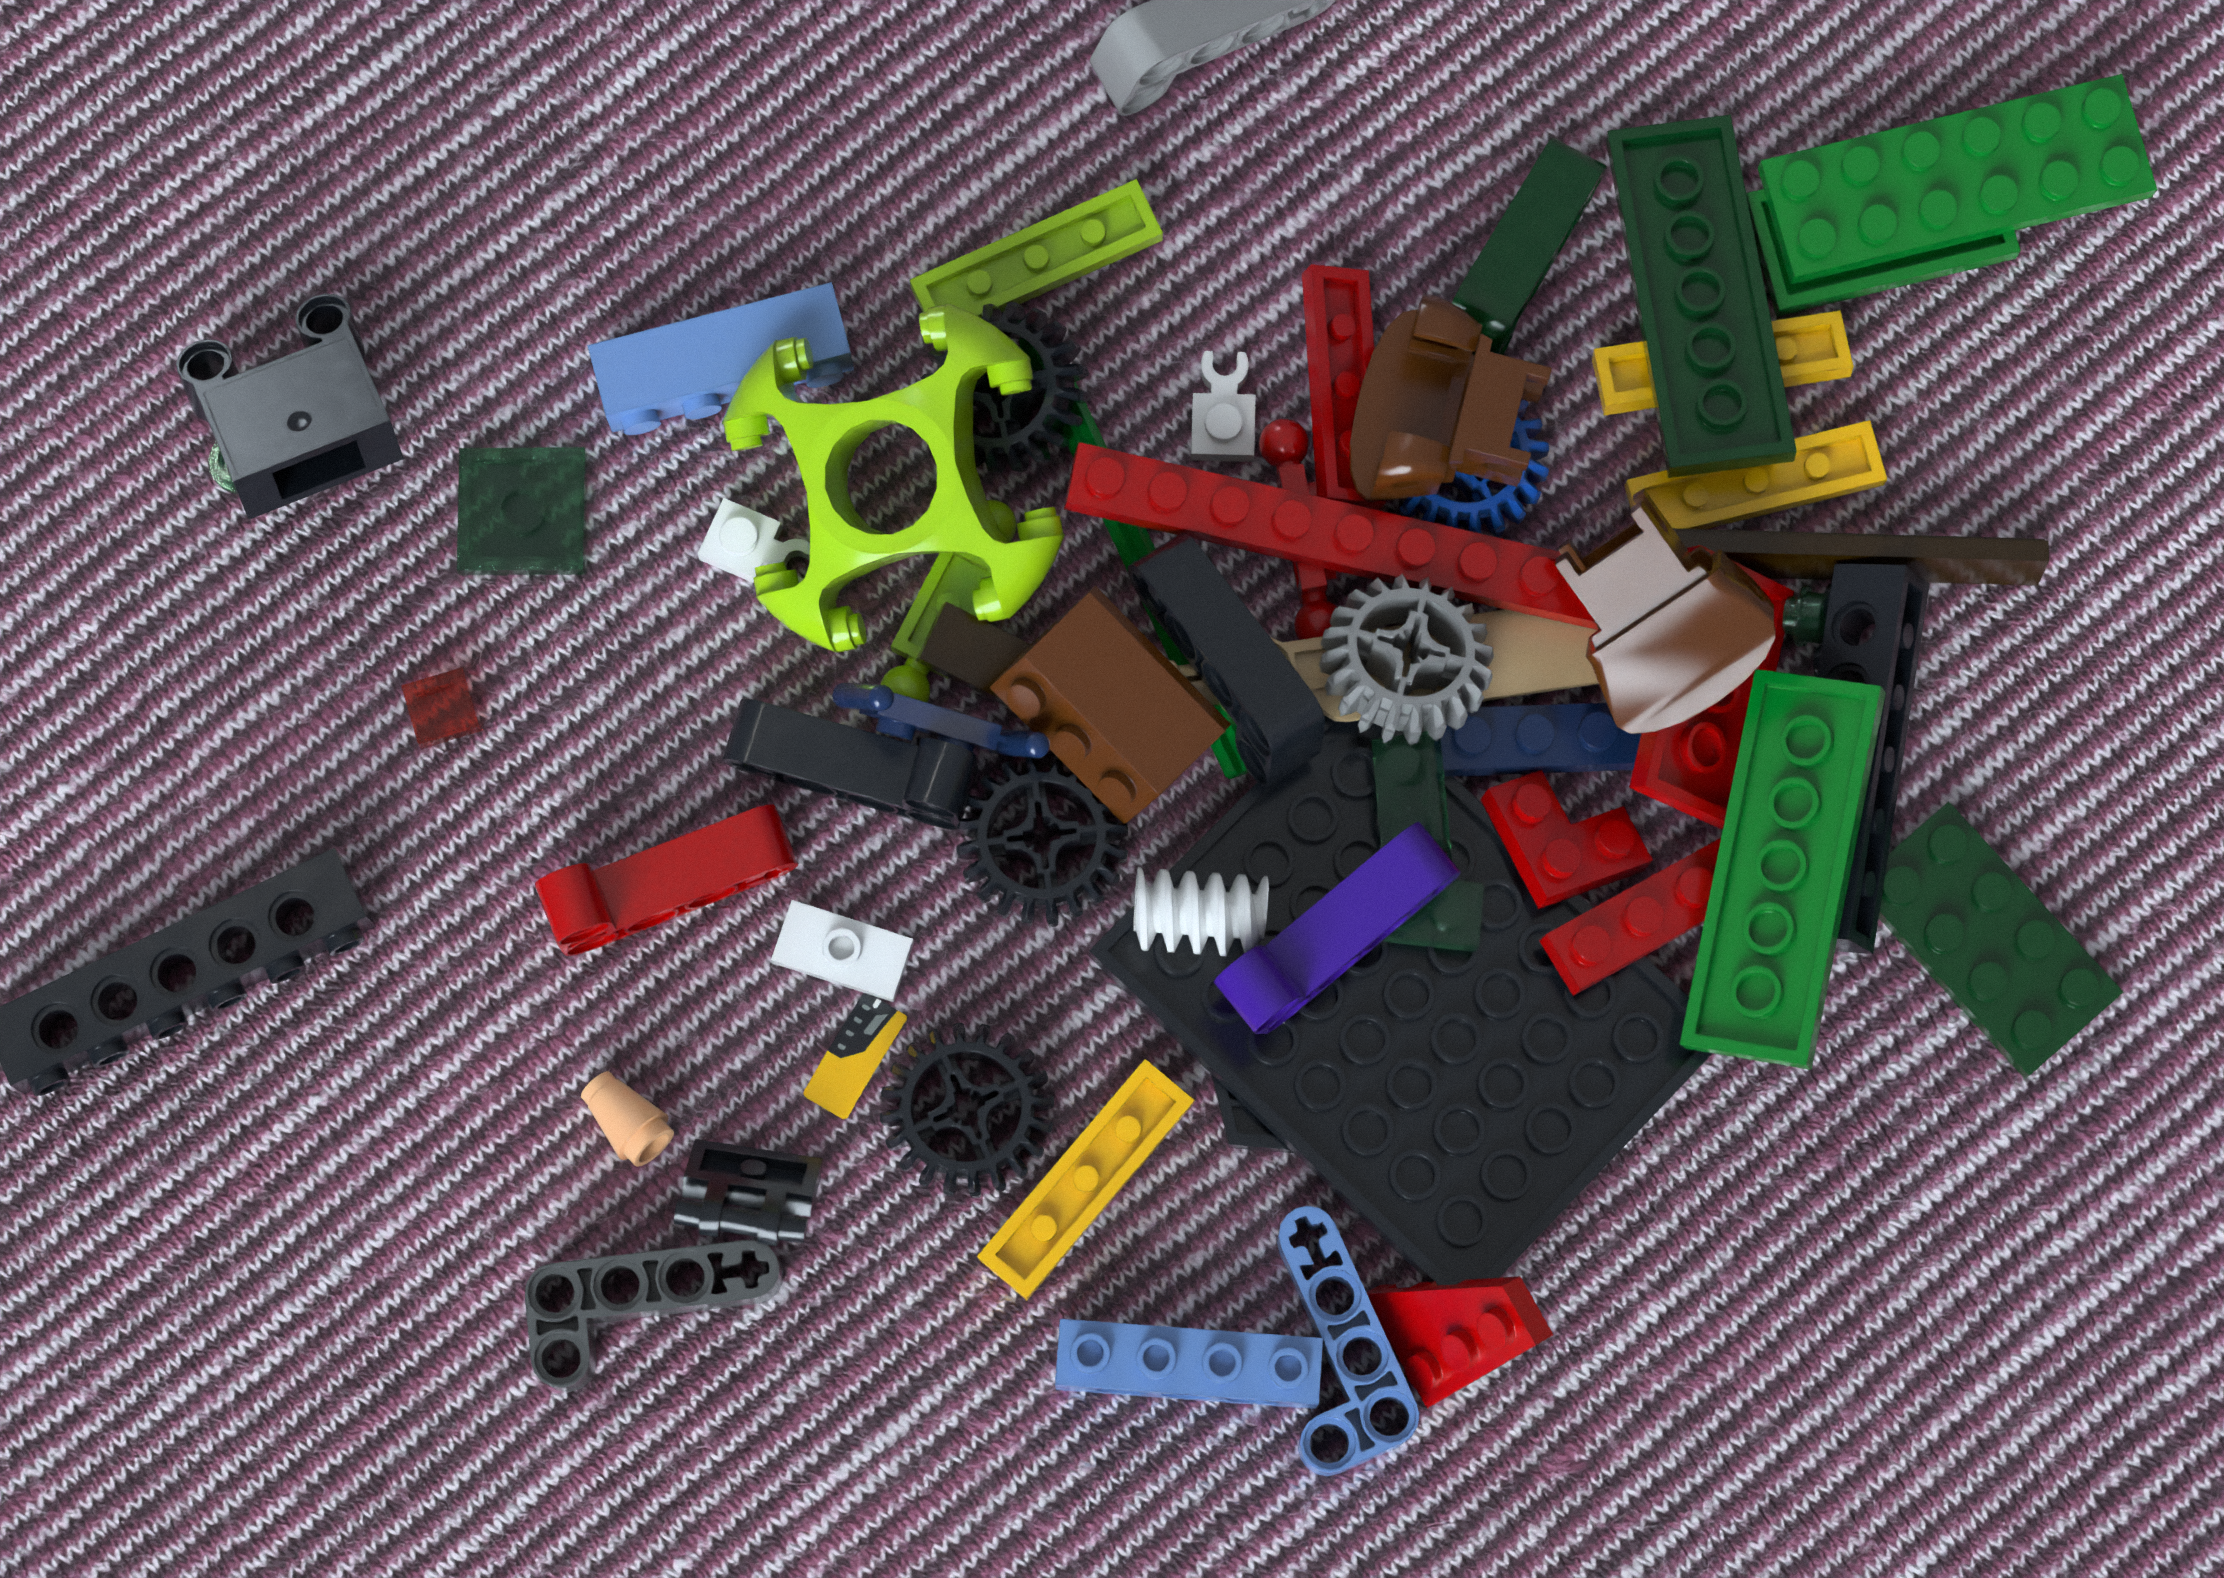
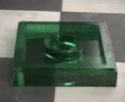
[457,447,587,575]

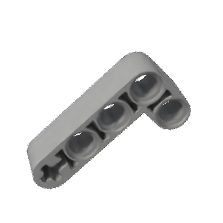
[1089,0,1336,116]

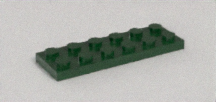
[1606,114,1797,478]

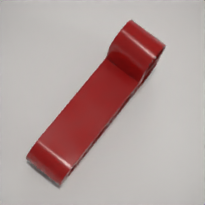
[535,804,799,956]

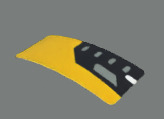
[803,993,907,1119]

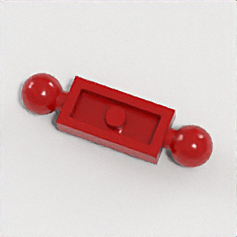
[1259,418,1338,640]

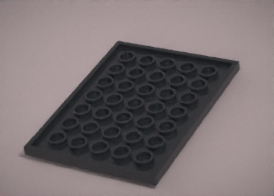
[1088,715,1713,1285]

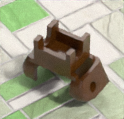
[1349,293,1552,503]

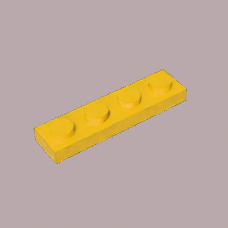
[1592,310,1854,416]
[1624,420,1887,529]
[977,1059,1195,1300]

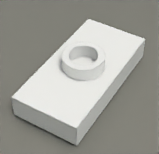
[771,900,914,1002]

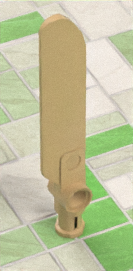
[1169,609,1599,722]

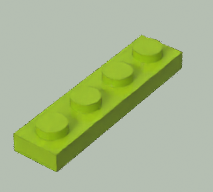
[909,179,1163,318]

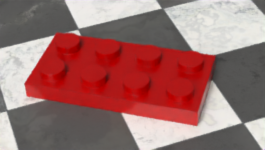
[1629,545,1794,830]

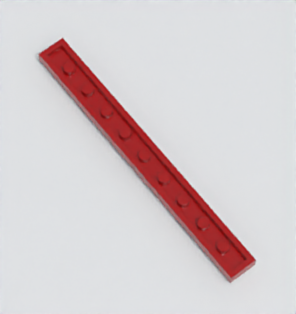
[1064,442,1598,630]

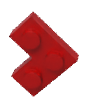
[1480,770,1653,909]

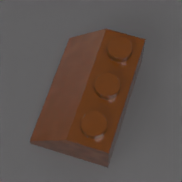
[989,585,1231,825]

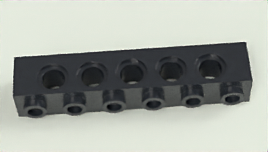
[1813,563,1930,954]
[0,848,376,1096]

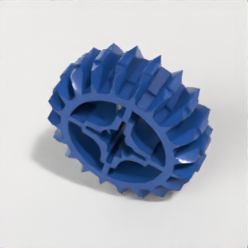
[1399,399,1549,537]

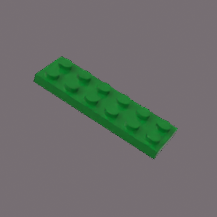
[1757,74,2157,284]
[1680,669,1886,1070]

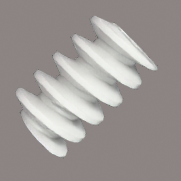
[1133,867,1269,956]

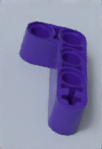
[1214,821,1461,1034]

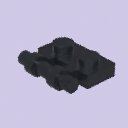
[674,1139,823,1246]

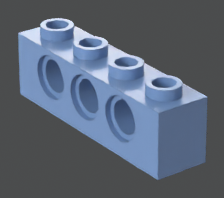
[1055,1319,1323,1409]

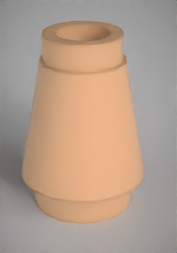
[581,1071,674,1167]

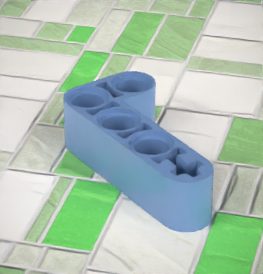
[1277,1206,1419,1476]

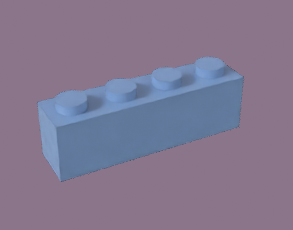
[587,282,854,435]

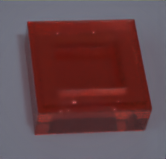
[401,667,482,749]

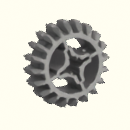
[1319,573,1494,746]

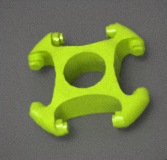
[722,304,1065,653]

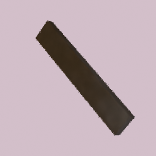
[1673,528,2049,586]

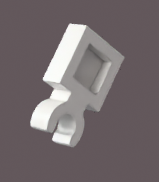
[1191,351,1256,462]
[698,498,810,583]

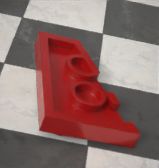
[1366,1276,1554,1408]

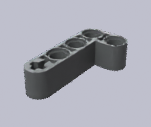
[525,1240,784,1392]

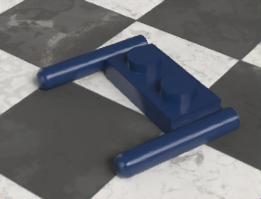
[832,683,1050,758]

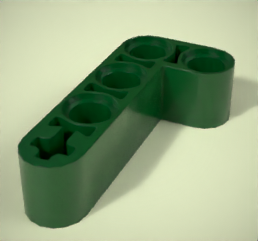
[1452,137,1607,356]

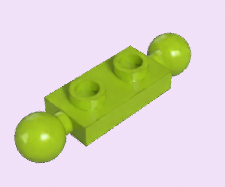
[881,500,1017,702]

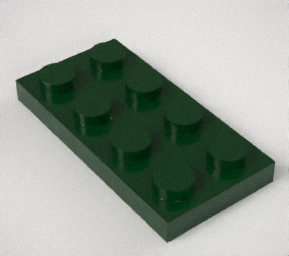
[1879,801,2123,1079]

